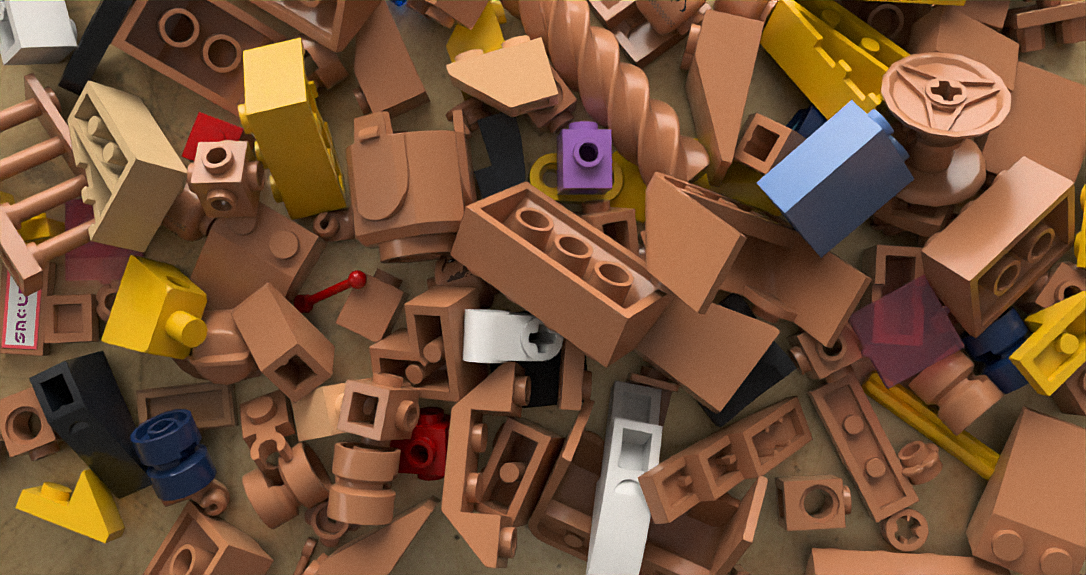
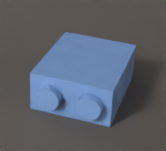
[756,100,914,258]

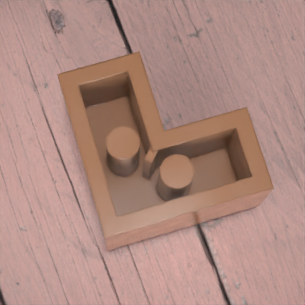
[369,285,488,402]

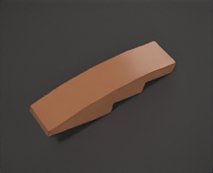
[637,396,813,524]

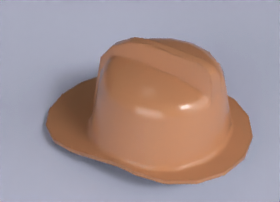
[172,309,263,385]

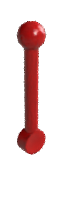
[294,270,367,313]

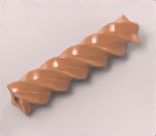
[500,0,710,187]

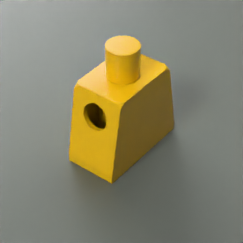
[101,254,208,359]

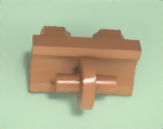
[1003,0,1086,53]

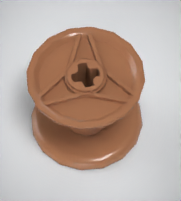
[881,52,1011,207]

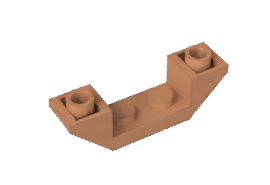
[441,361,531,568]

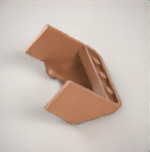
[645,172,872,348]
[528,399,768,575]

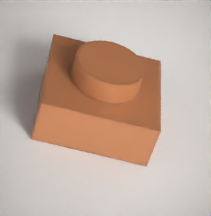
[44,294,99,344]

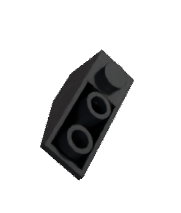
[29,351,152,499]

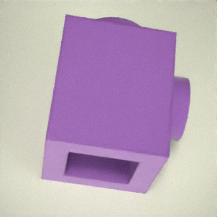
[557,121,612,195]

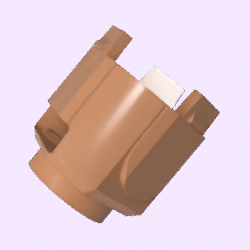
[345,109,477,264]

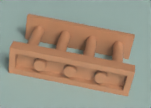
[0,73,125,297]

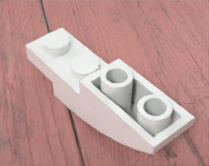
[586,380,663,575]

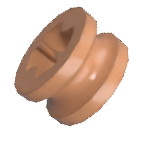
[445,97,492,133]
[879,507,929,552]

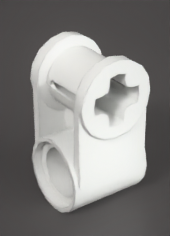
[462,309,563,363]

